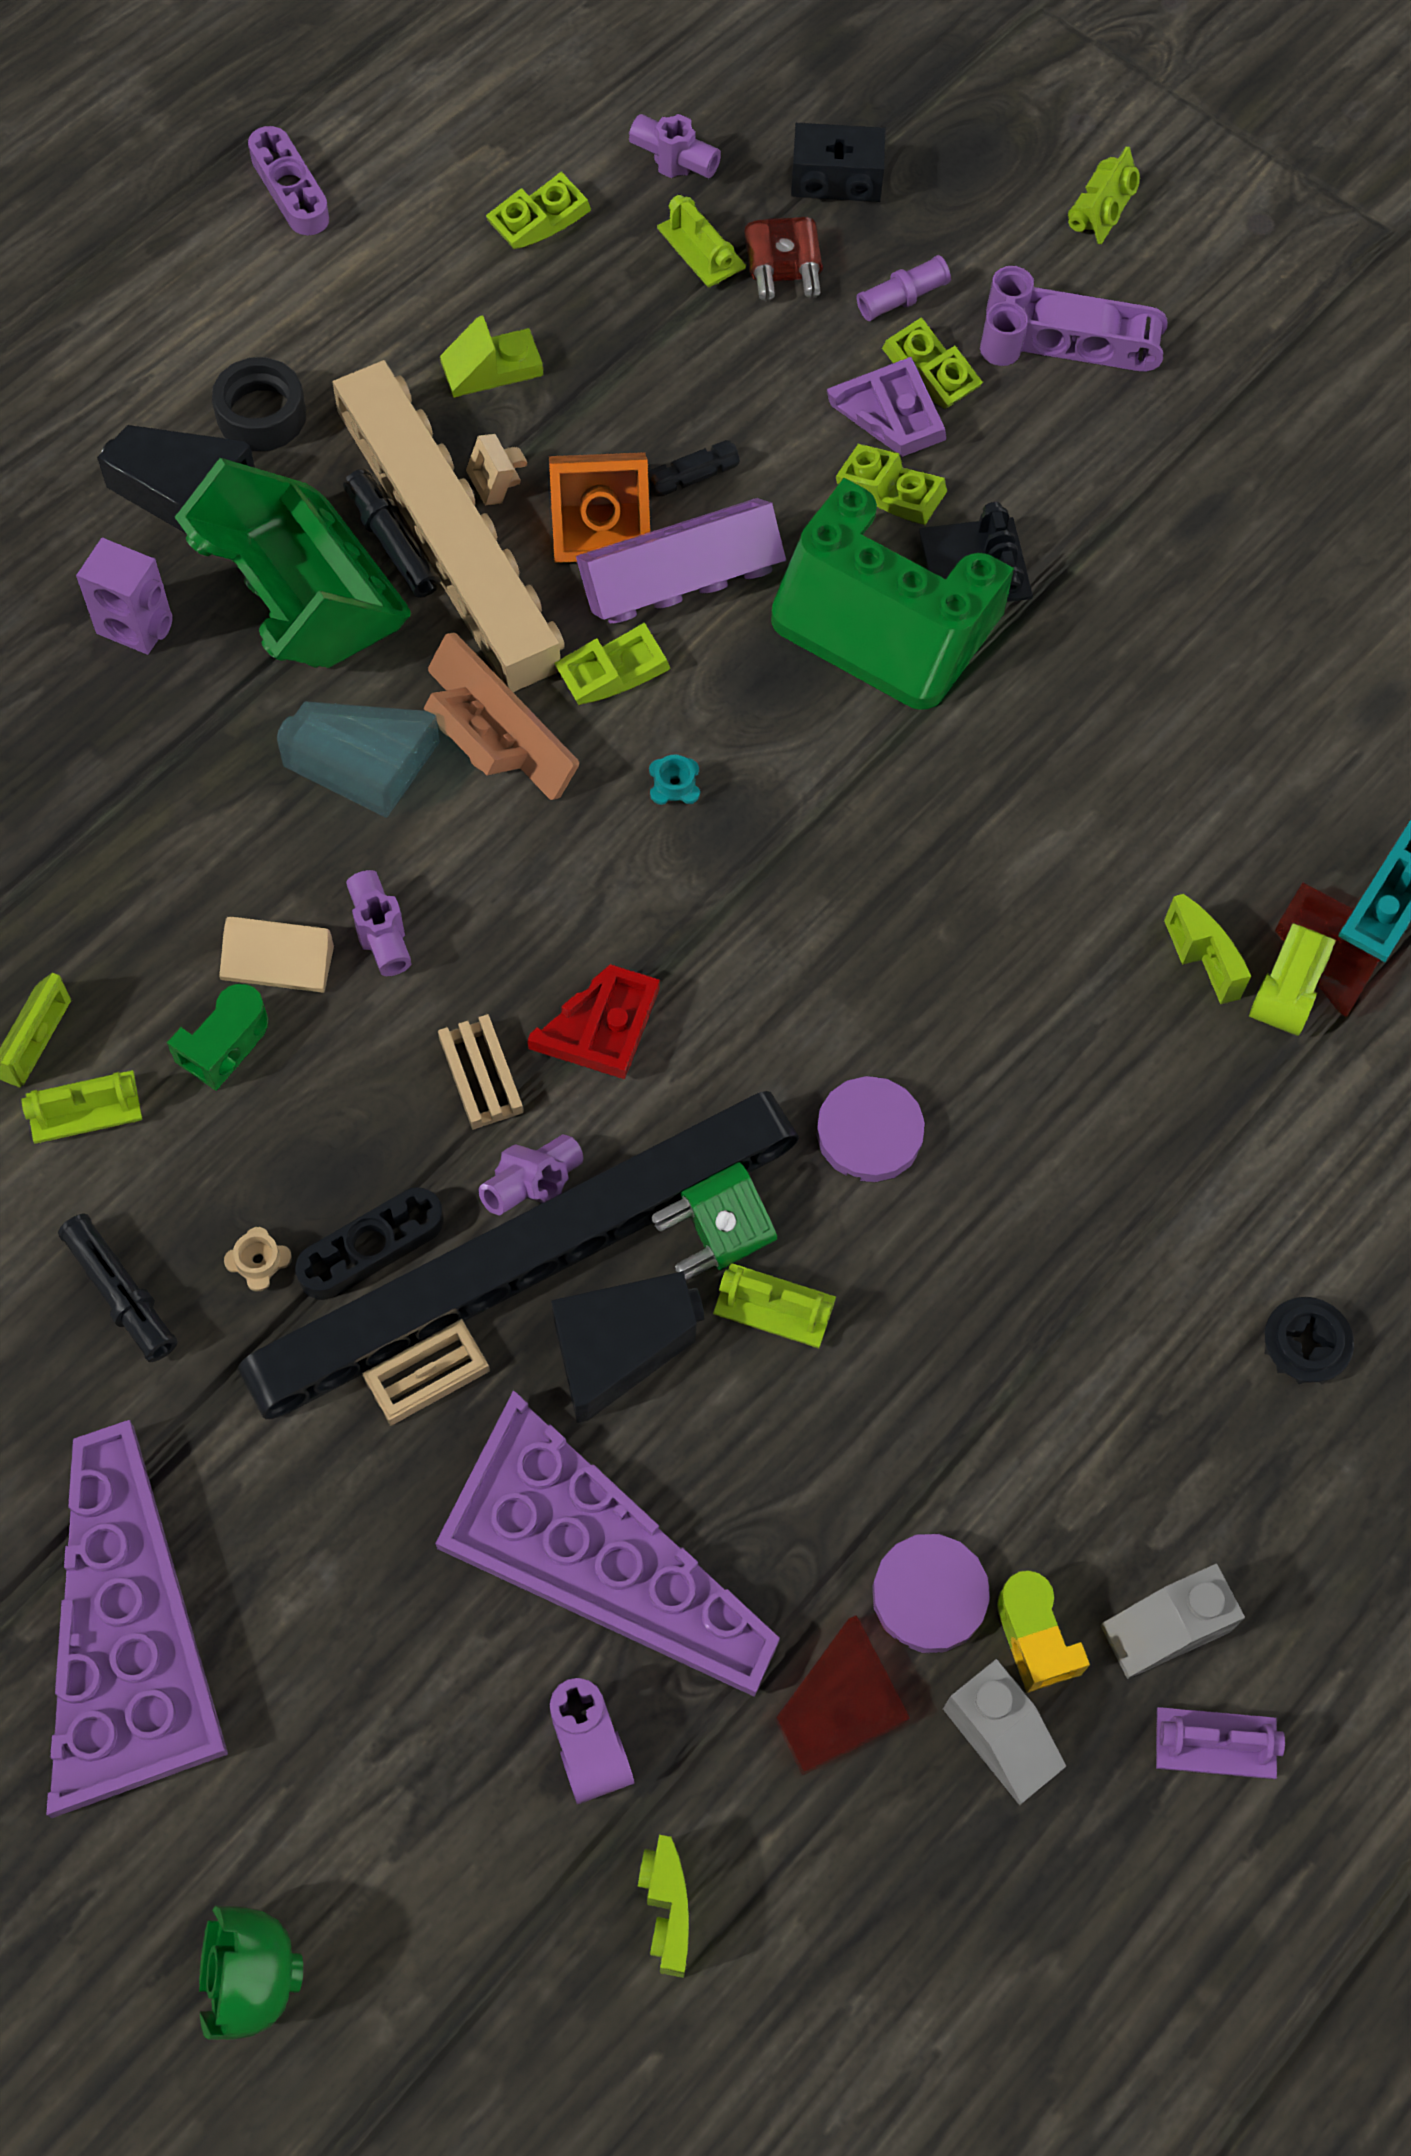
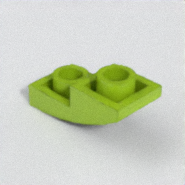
[486,171,591,249]
[881,317,983,409]
[836,444,947,525]
[638,1835,689,1978]

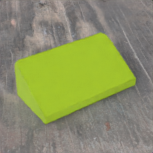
[0,973,71,1088]

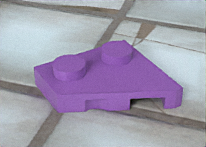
[827,357,946,457]

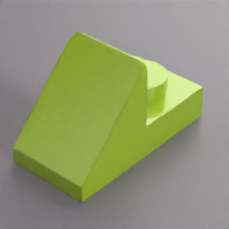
[440,315,543,398]

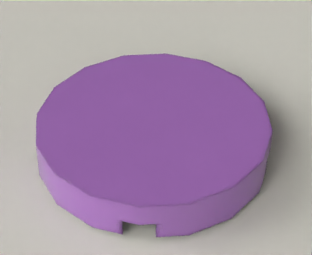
[816,1076,925,1182]
[872,1534,990,1653]

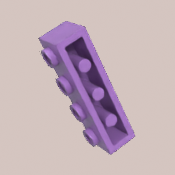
[576,498,786,623]

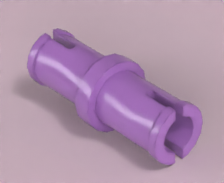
[856,255,951,322]

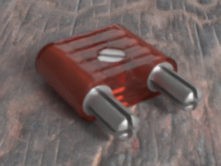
[744,217,823,301]

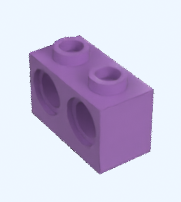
[76,538,173,655]

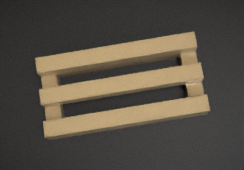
[438,1014,523,1130]
[362,1319,490,1426]

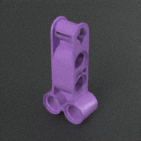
[980,266,1168,371]

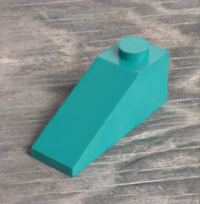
[1338,820,1411,962]

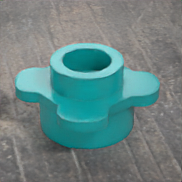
[649,755,700,805]

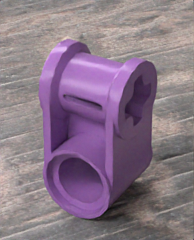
[550,1678,634,1805]

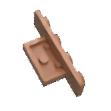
[423,633,579,800]

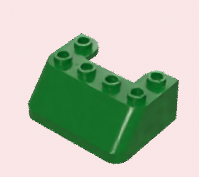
[175,458,411,668]
[771,478,1014,710]

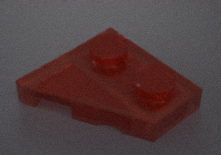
[1275,883,1380,1017]
[776,1615,910,1775]

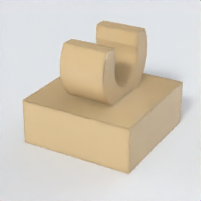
[466,434,528,506]

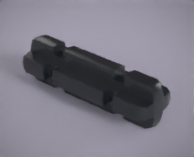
[648,440,740,497]

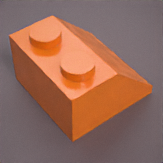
[549,452,650,563]

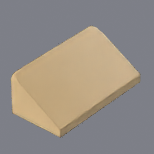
[219,917,334,993]

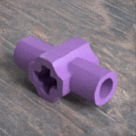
[629,114,721,179]
[346,870,412,976]
[479,1134,583,1216]

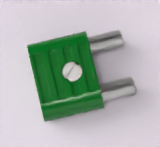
[652,1162,777,1280]

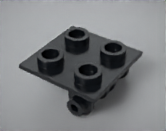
[919,502,1033,602]

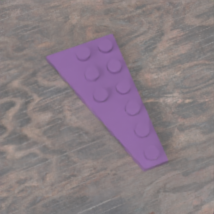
[435,1390,780,1697]
[46,1420,228,1818]

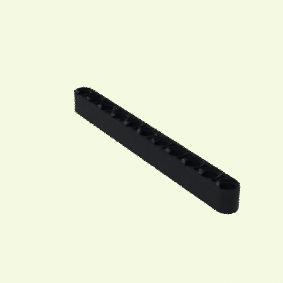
[238,1091,799,1419]

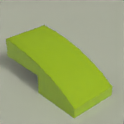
[554,622,671,705]
[1164,894,1251,1005]

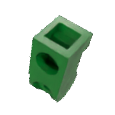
[167,984,269,1091]

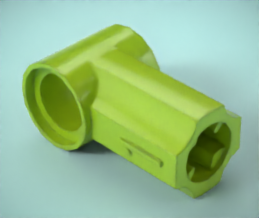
[1249,923,1336,1036]

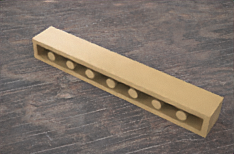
[332,360,565,692]

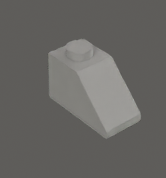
[1100,1563,1245,1679]
[943,1659,1066,1805]

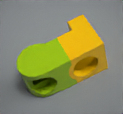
[997,1571,1090,1693]

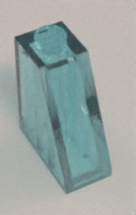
[277,702,440,818]

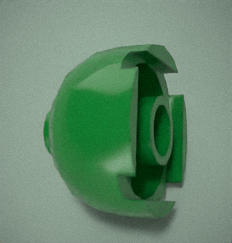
[199,1906,303,2039]

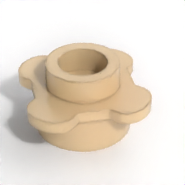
[224,1227,292,1291]

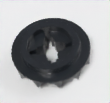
[1263,1297,1354,1385]

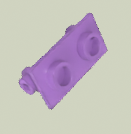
[1156,1707,1285,1779]

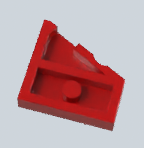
[528,964,660,1079]

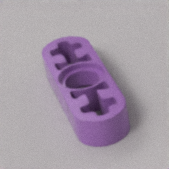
[248,126,329,235]

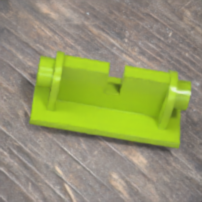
[1068,147,1139,244]
[657,195,746,288]
[22,1070,143,1144]
[713,1263,836,1348]

